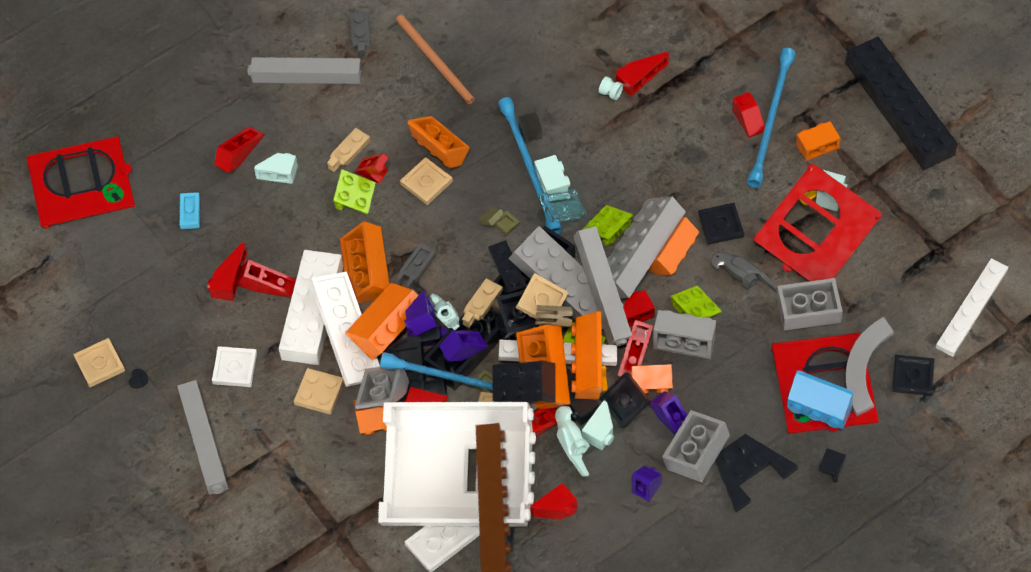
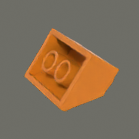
[408,116,470,168]
[648,217,699,276]

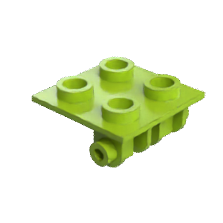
[333,169,376,214]
[582,205,633,246]
[671,286,722,318]

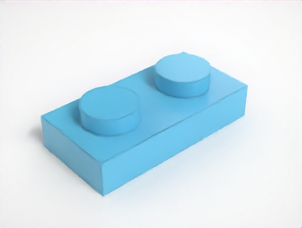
[180,192,200,229]

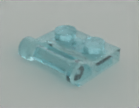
[539,189,586,223]

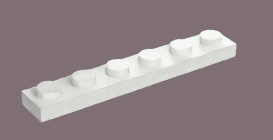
[936,258,1008,357]
[499,340,617,366]

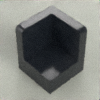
[819,448,846,483]

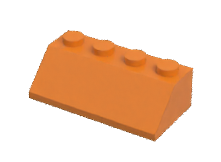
[340,221,389,303]
[345,283,418,360]
[571,311,602,399]
[516,325,570,409]

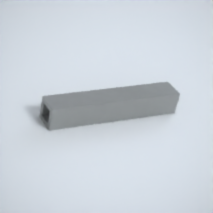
[248,57,362,84]
[573,227,632,346]
[177,380,228,495]

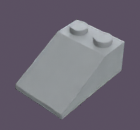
[355,367,409,409]

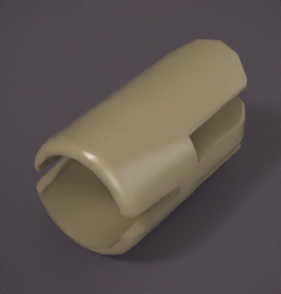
[535,305,573,326]

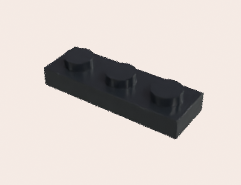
[488,240,527,294]

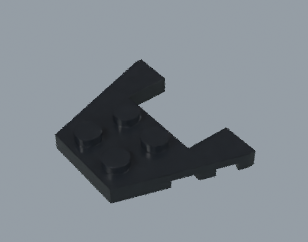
[384,322,447,396]
[715,434,798,513]

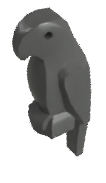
[711,251,777,292]

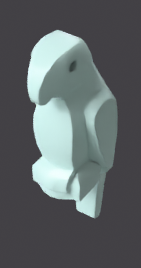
[430,294,460,330]
[555,406,590,477]

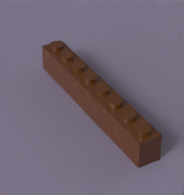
[475,423,512,572]

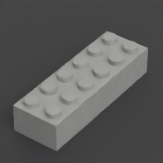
[607,196,686,298]
[509,226,624,330]

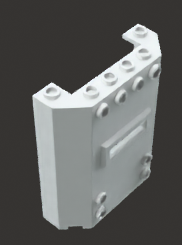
[378,402,536,526]

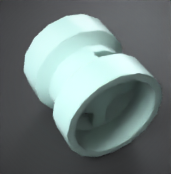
[599,76,623,100]

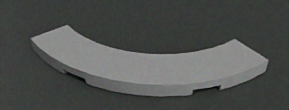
[845,317,894,416]

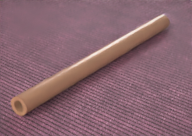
[396,15,475,104]

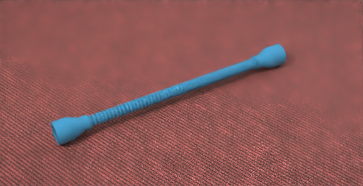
[747,48,795,188]
[498,97,563,234]
[379,352,493,390]

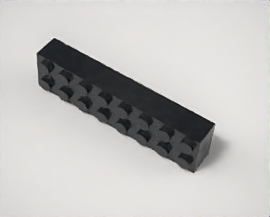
[845,36,958,171]

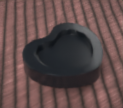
[129,369,149,388]

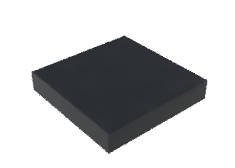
[698,203,744,245]
[892,354,935,396]
[599,372,651,428]

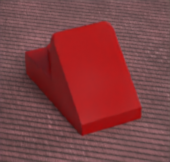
[355,153,389,183]

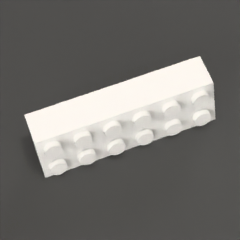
[279,250,343,365]

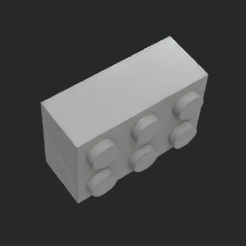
[776,278,843,331]
[653,310,716,359]
[662,410,730,483]

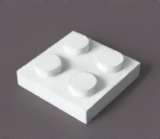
[212,347,257,387]

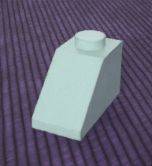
[254,153,298,184]
[582,401,614,450]

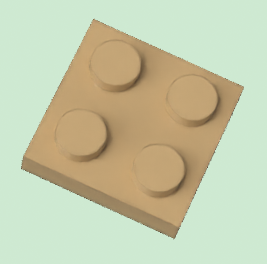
[400,157,453,205]
[516,273,568,321]
[73,338,125,387]
[294,368,344,415]

